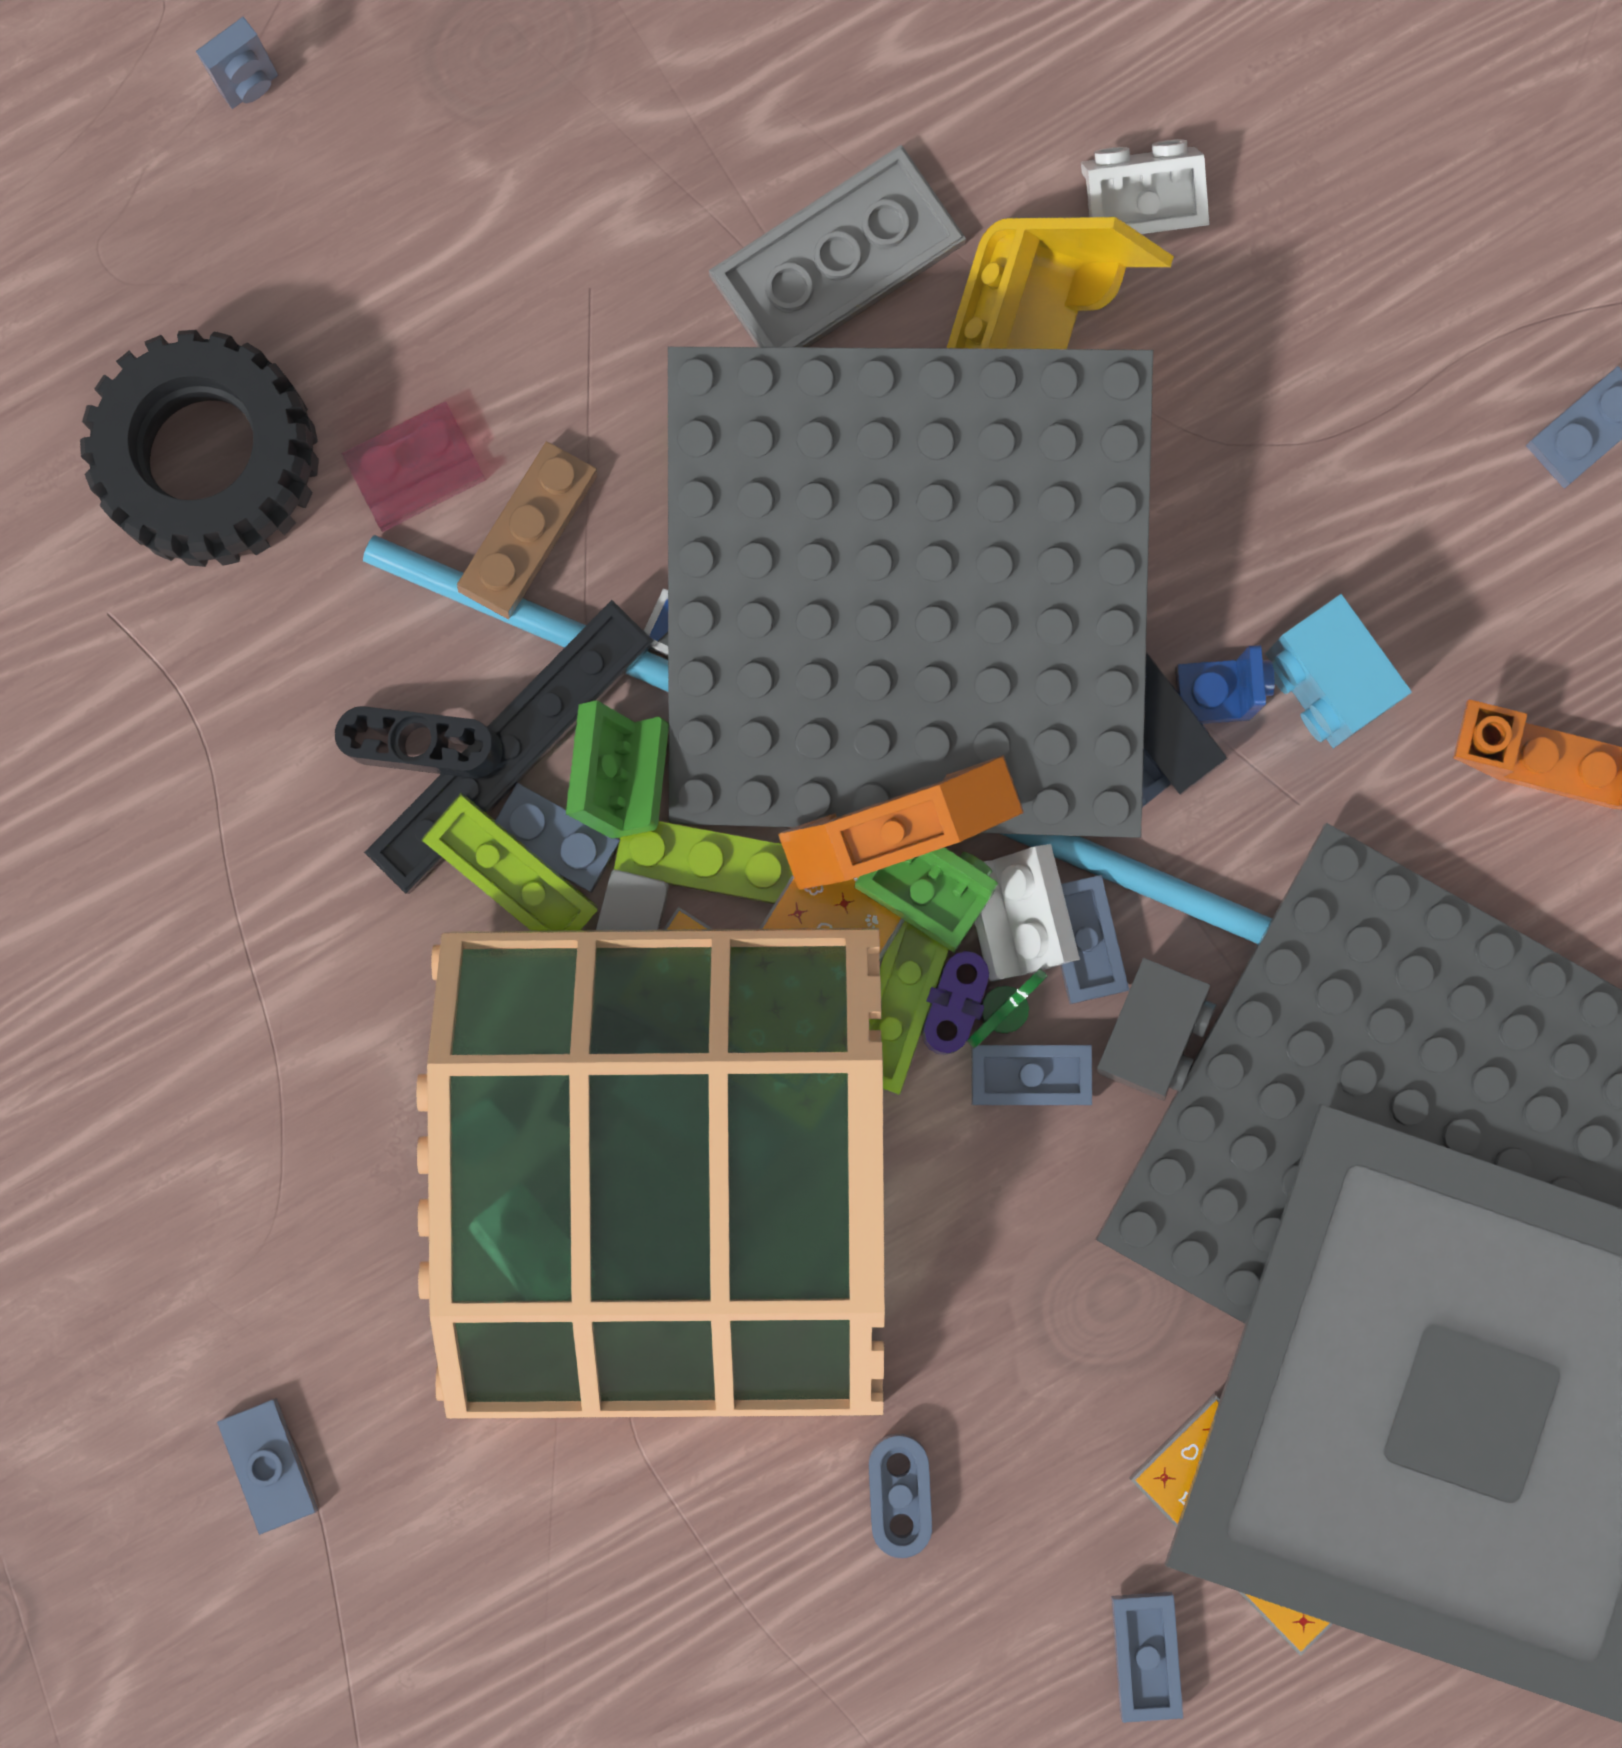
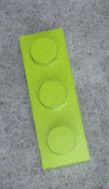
[422,792,598,954]
[614,821,793,904]
[869,921,949,1095]

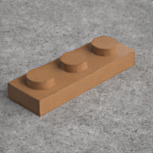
[457,441,597,620]

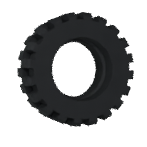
[80,330,319,567]

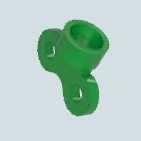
[967,968,1048,1048]

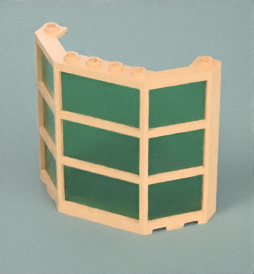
[416,928,885,1418]

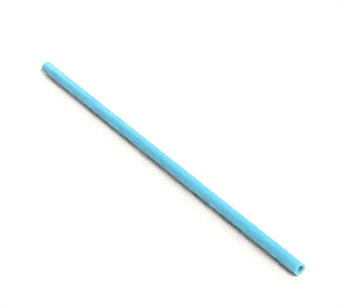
[363,535,1272,944]

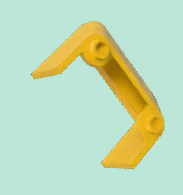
[947,217,1174,349]

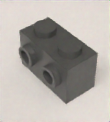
[1097,958,1217,1101]

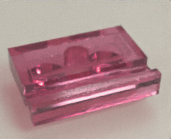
[342,401,486,532]

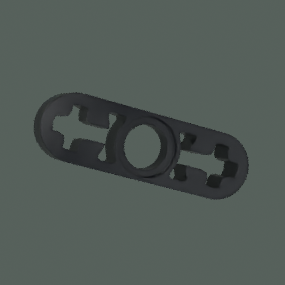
[335,706,502,778]

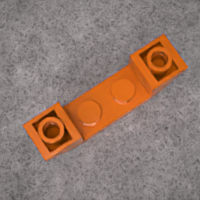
[1453,699,1622,810]
[778,755,1024,890]

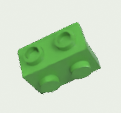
[566,700,669,839]
[855,847,998,953]

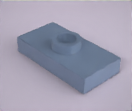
[217,1398,319,1535]

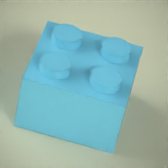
[1265,594,1412,749]

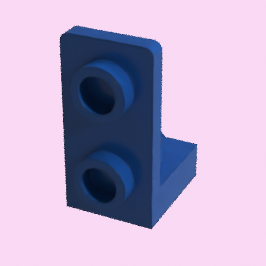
[1175,645,1275,724]

